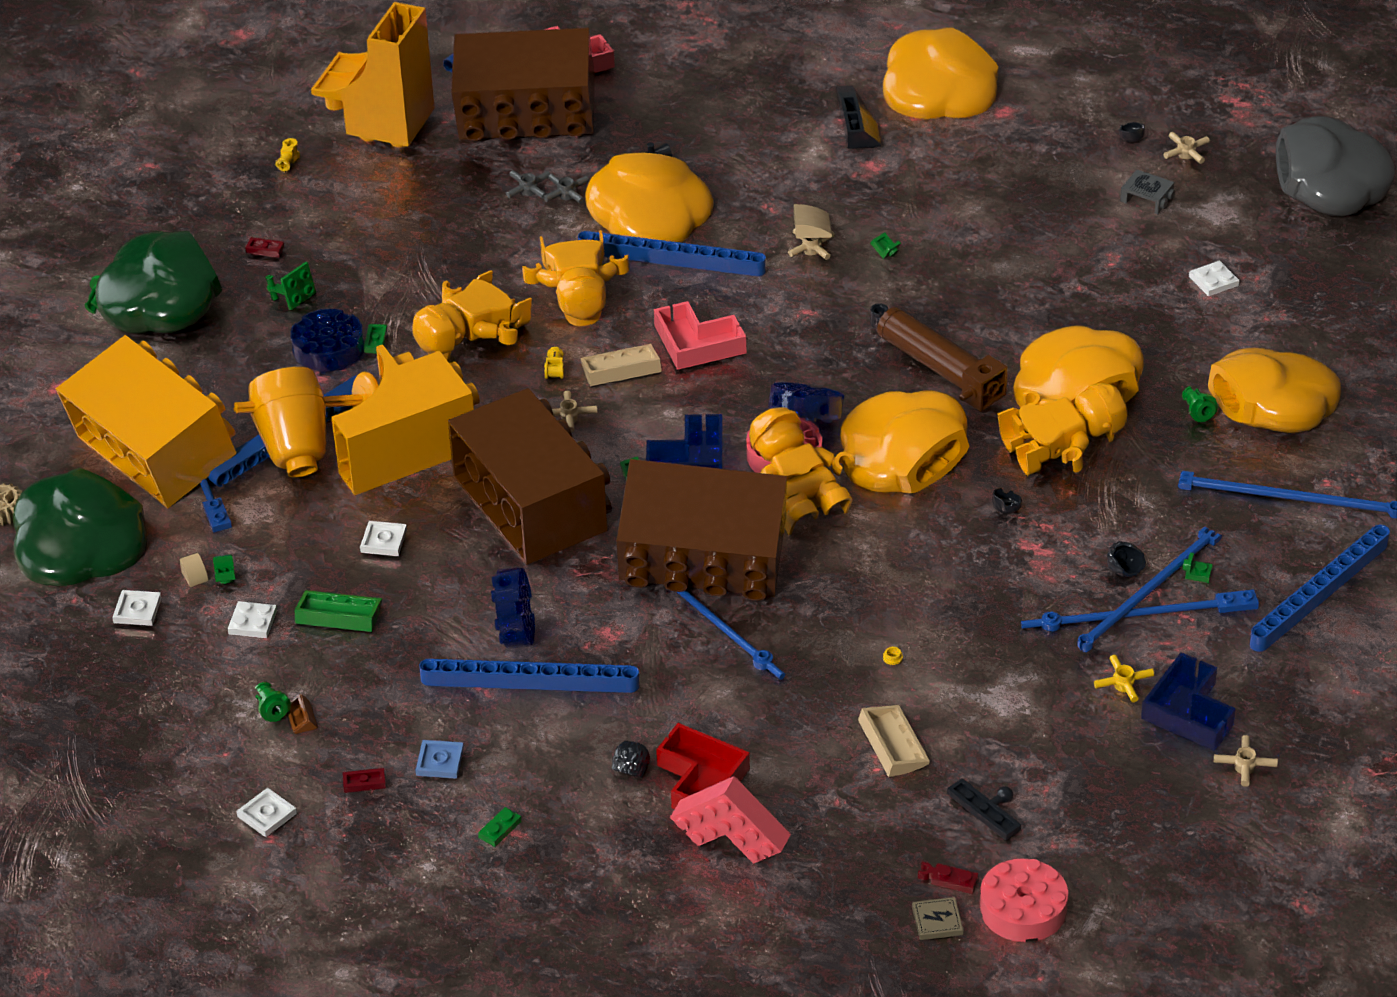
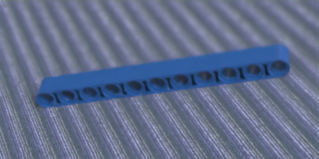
[578,231,766,276]
[207,375,357,487]
[1250,524,1390,652]
[419,659,640,693]

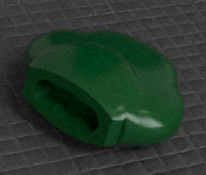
[96,231,223,334]
[13,468,147,586]

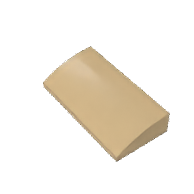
[794,204,832,238]
[580,344,661,386]
[858,705,930,777]

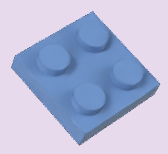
[416,740,464,779]

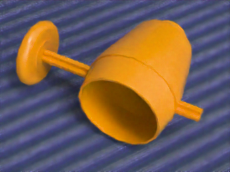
[234,367,379,477]

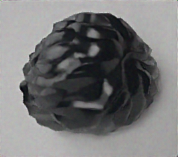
[1107,541,1146,578]
[612,740,650,778]

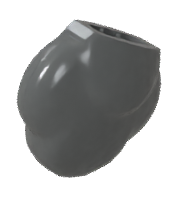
[1276,116,1396,216]

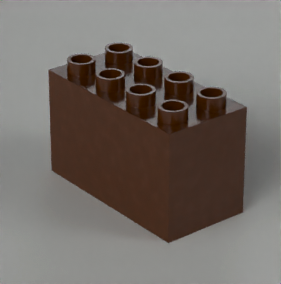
[451,28,595,141]
[448,388,612,565]
[616,459,787,601]

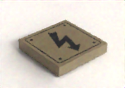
[912,897,963,940]

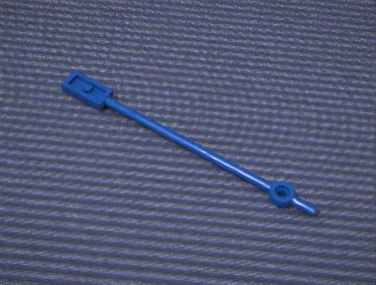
[200,479,232,533]
[677,590,785,680]
[1021,590,1259,631]

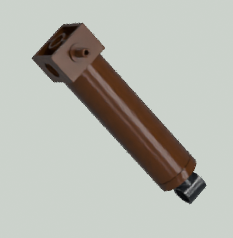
[870,303,1008,412]

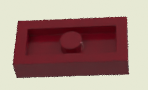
[245,237,285,258]
[342,768,386,793]

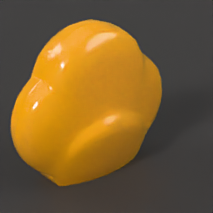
[883,27,999,119]
[585,153,714,243]
[1013,326,1144,407]
[1208,348,1341,433]
[840,390,969,493]

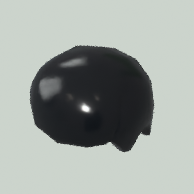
[1119,122,1145,143]
[992,487,1022,514]

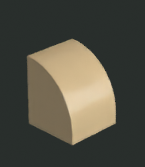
[180,553,208,587]

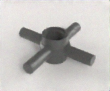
[506,170,550,199]
[543,174,589,204]

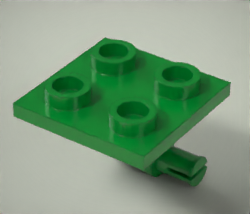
[265,262,317,310]

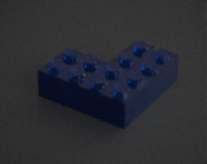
[646,414,723,469]
[1141,652,1236,751]

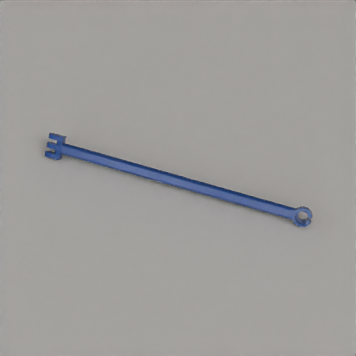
[1178,471,1397,519]
[1077,526,1222,652]

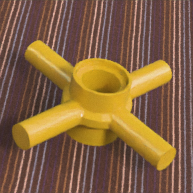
[1094,655,1154,703]

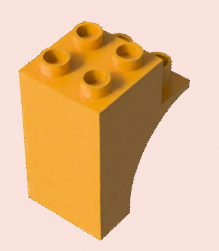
[311,2,435,147]
[332,344,480,496]

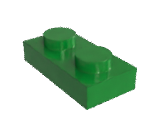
[364,324,387,354]
[478,807,522,847]

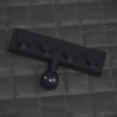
[947,778,1021,841]

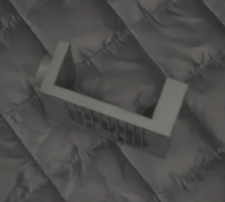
[1120,170,1175,214]

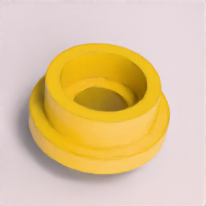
[883,647,903,665]

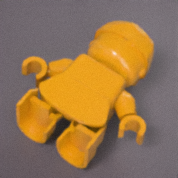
[522,230,629,326]
[412,270,532,361]
[997,383,1127,476]
[749,407,855,535]

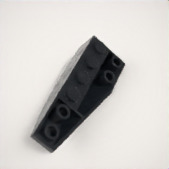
[836,85,881,149]

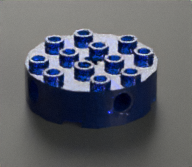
[290,309,364,373]
[768,382,844,423]
[491,567,535,649]

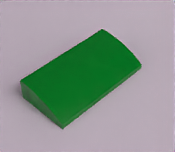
[295,590,382,632]

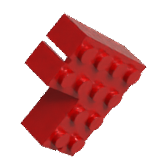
[656,723,750,809]

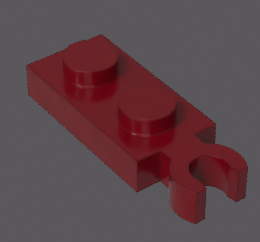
[918,862,979,894]

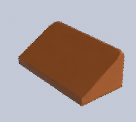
[287,694,318,734]

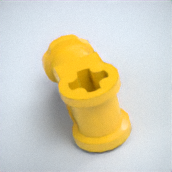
[275,138,300,171]
[544,347,564,379]

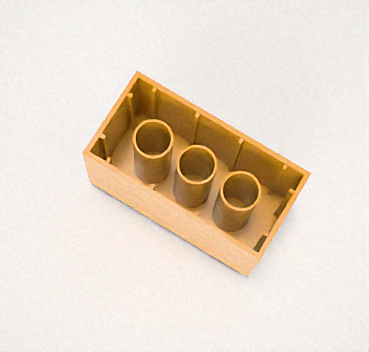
[55,335,237,509]

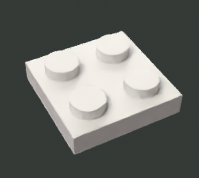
[1189,261,1239,297]
[360,521,407,556]
[113,590,161,626]
[228,601,277,638]
[237,788,297,837]

